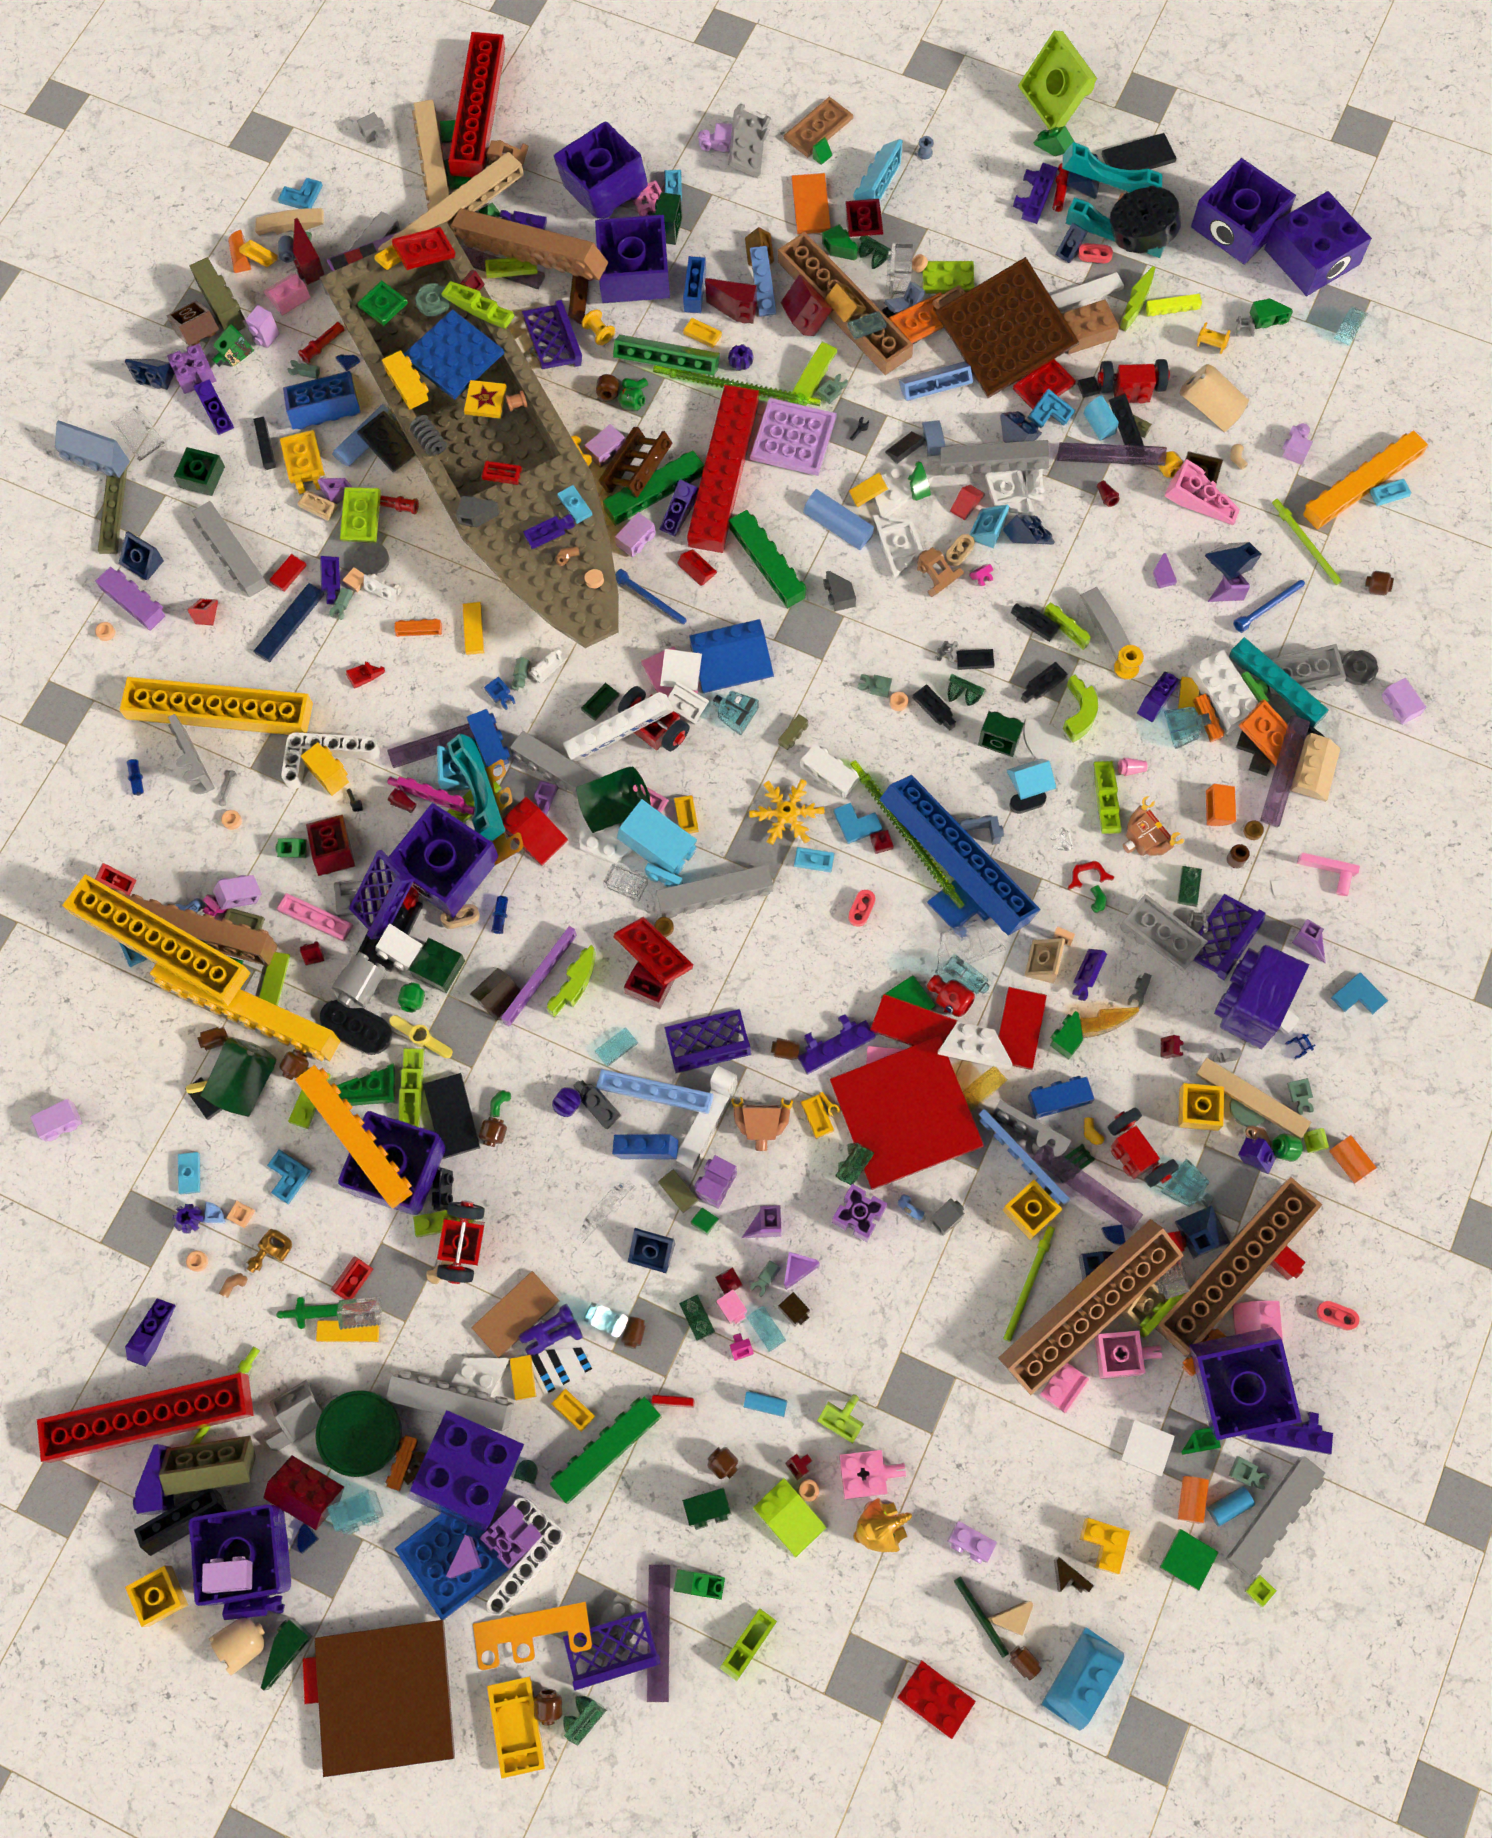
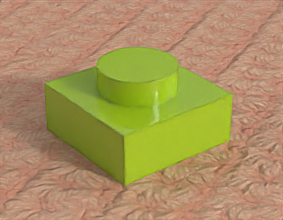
[1303,1128,1329,1153]
[1245,1575,1277,1607]

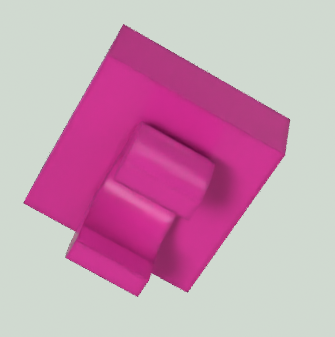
[969,564,993,586]
[203,894,227,917]
[729,1333,754,1361]

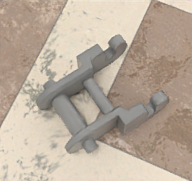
[1236,316,1255,337]
[935,641,959,662]
[1187,910,1208,933]
[1213,1048,1242,1063]

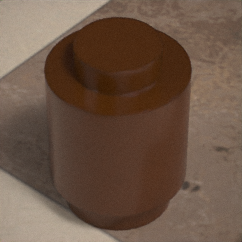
[1227,844,1250,868]
[197,1027,228,1051]
[771,1038,800,1060]
[621,1317,646,1349]
[1009,1646,1042,1681]

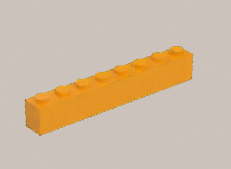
[1303,430,1428,530]
[295,1065,413,1209]

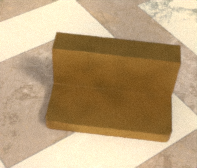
[745,227,774,266]
[825,283,866,323]

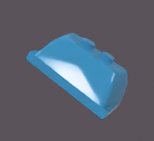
[1041,1627,1124,1731]

